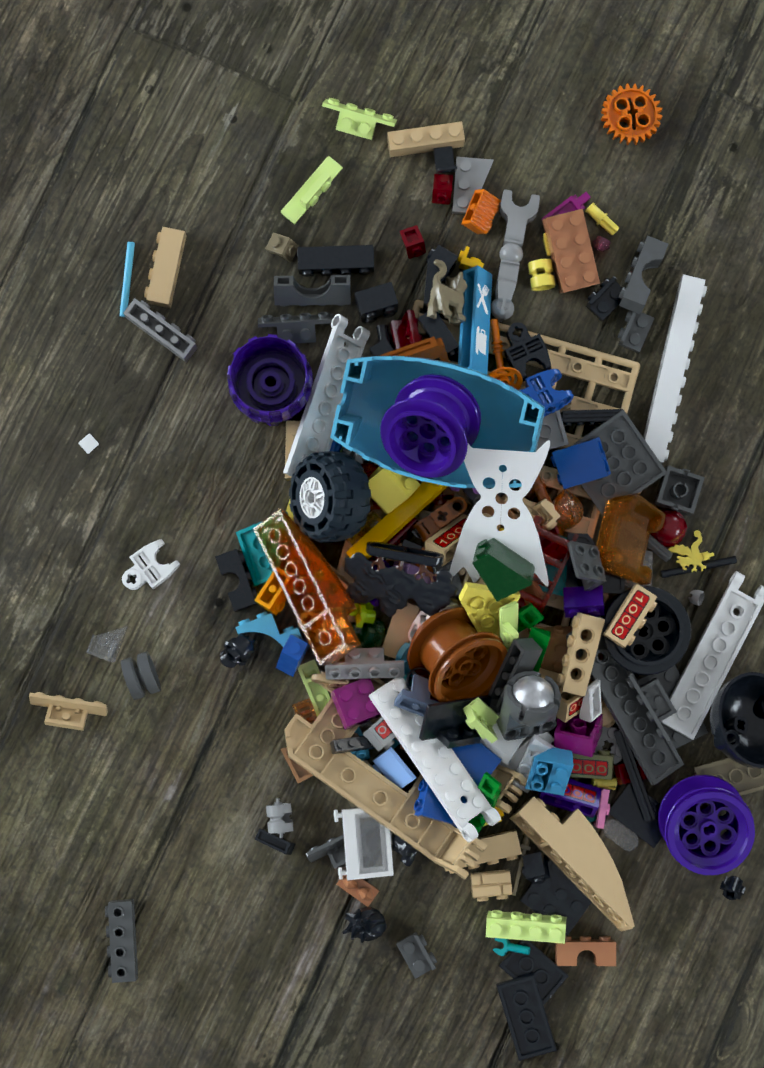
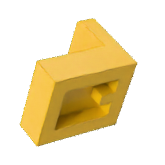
[458,246,484,270]

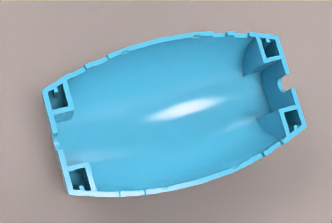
[330,356,545,488]

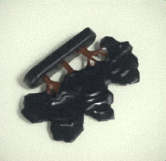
[344,541,458,618]

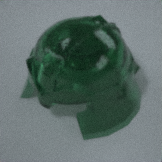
[350,618,387,648]

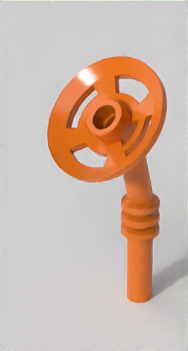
[488,319,523,390]

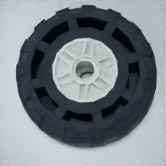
[289,451,371,542]

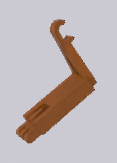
[380,336,450,363]

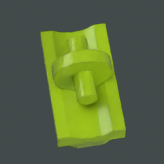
[343,600,376,628]

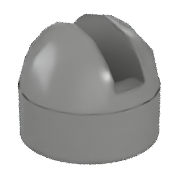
[688,589,704,606]

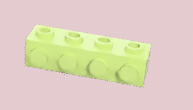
[486,910,567,944]

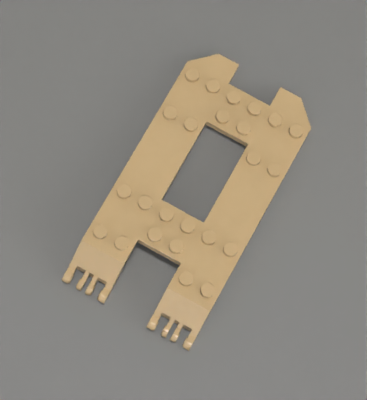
[284,678,527,879]

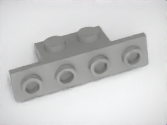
[325,648,404,680]

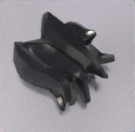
[342,907,387,943]

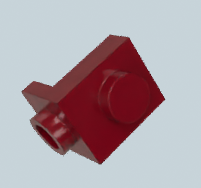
[432,174,453,205]
[614,760,647,785]

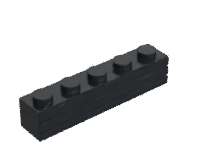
[561,409,623,426]
[330,736,384,754]

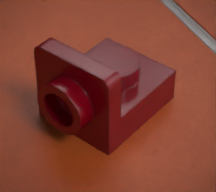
[399,225,426,259]

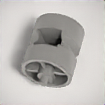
[266,798,294,838]

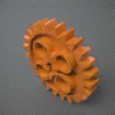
[601,83,662,145]

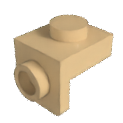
[533,498,560,532]

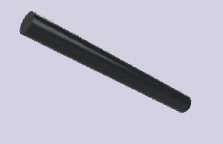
[660,556,737,578]

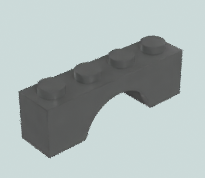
[618,235,668,314]
[274,275,351,307]

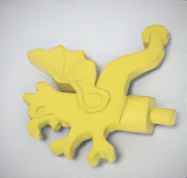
[668,530,714,572]

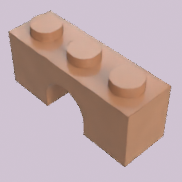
[555,936,616,966]

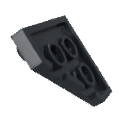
[565,533,625,594]

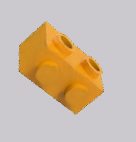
[254,568,297,616]

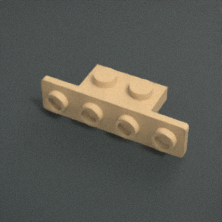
[29,692,108,731]

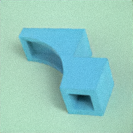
[235,611,302,648]

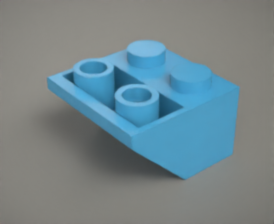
[525,747,574,796]

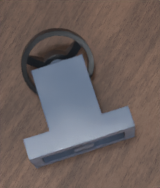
[394,667,439,717]

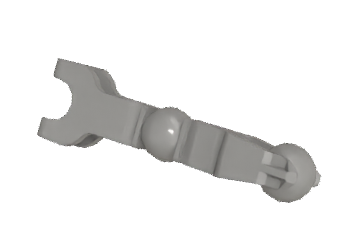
[491,189,540,322]

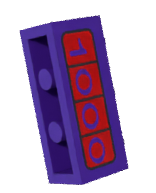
[538,779,601,818]

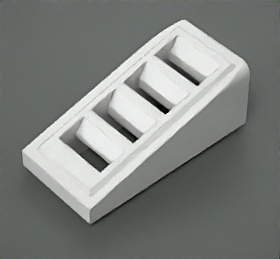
[579,679,602,723]

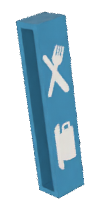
[458,265,492,375]

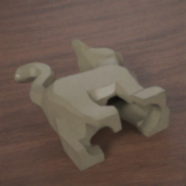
[427,259,468,325]

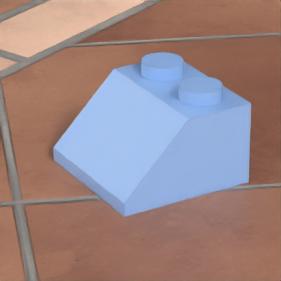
[372,746,416,789]

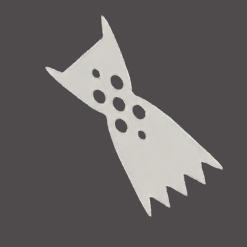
[449,440,550,587]

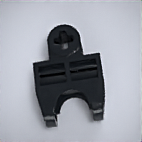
[503,322,551,382]

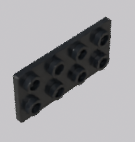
[419,695,492,749]

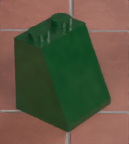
[472,538,535,602]

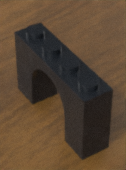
[370,312,459,361]

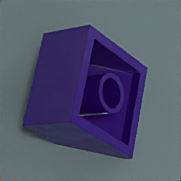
[563,585,605,618]

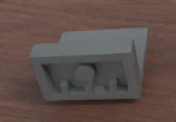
[567,541,606,591]

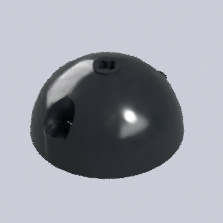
[710,672,764,768]

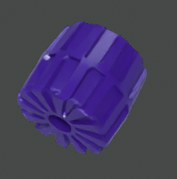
[227,334,313,426]

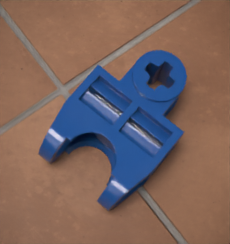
[520,369,574,416]

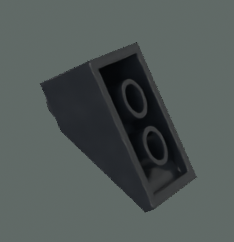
[422,245,458,313]

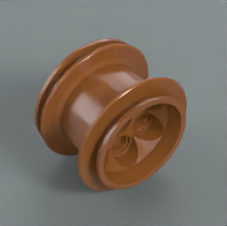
[407,607,508,703]

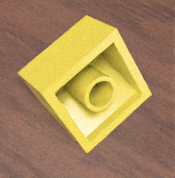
[368,466,421,515]

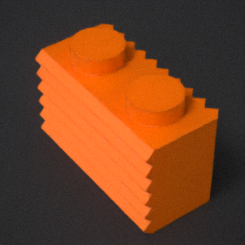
[461,189,501,234]

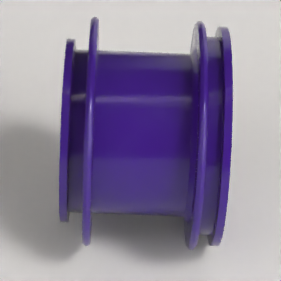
[380,374,481,478]
[658,775,755,875]

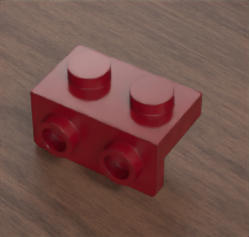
[390,310,422,350]

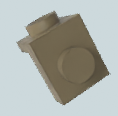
[265,232,299,262]

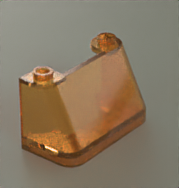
[596,493,666,585]

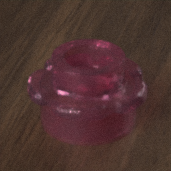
[593,236,611,252]

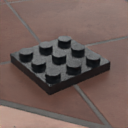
[520,859,592,936]

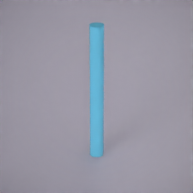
[119,242,135,317]

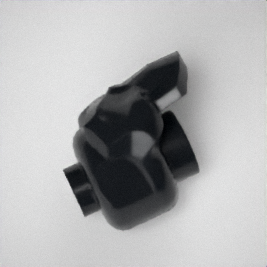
[220,634,255,668]
[392,833,418,867]

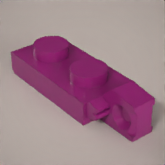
[541,192,591,222]

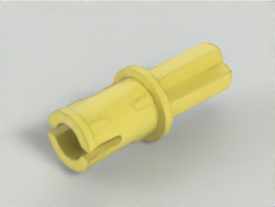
[585,202,619,235]

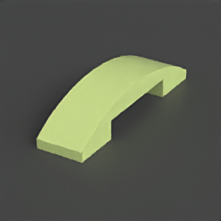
[298,659,331,717]

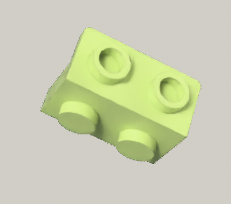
[463,697,499,743]

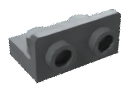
[617,310,654,353]
[396,932,437,979]

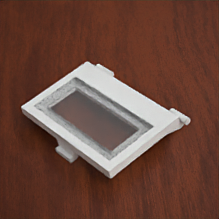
[334,808,393,880]

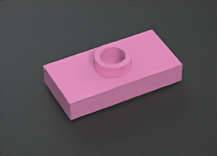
[593,788,610,829]

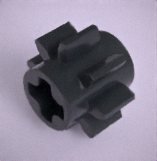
[720,876,746,900]

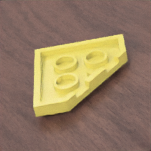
[459,582,521,636]

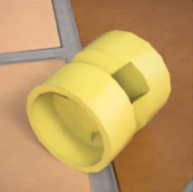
[528,259,556,291]

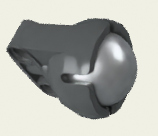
[496,671,562,741]

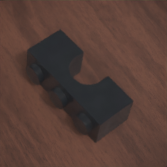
[215,549,258,612]

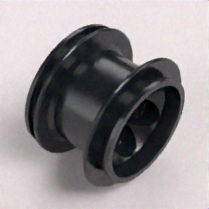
[601,586,691,675]

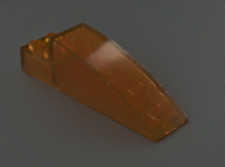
[253,508,361,665]

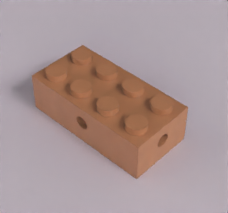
[542,209,600,294]

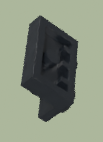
[586,276,622,322]

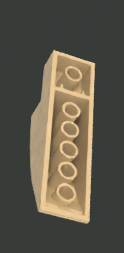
[510,797,635,932]

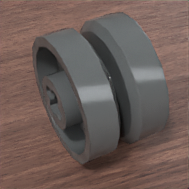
[121,651,161,700]

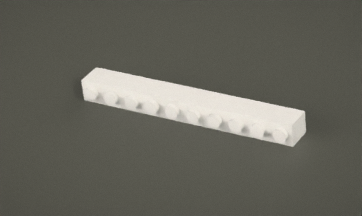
[643,274,707,464]

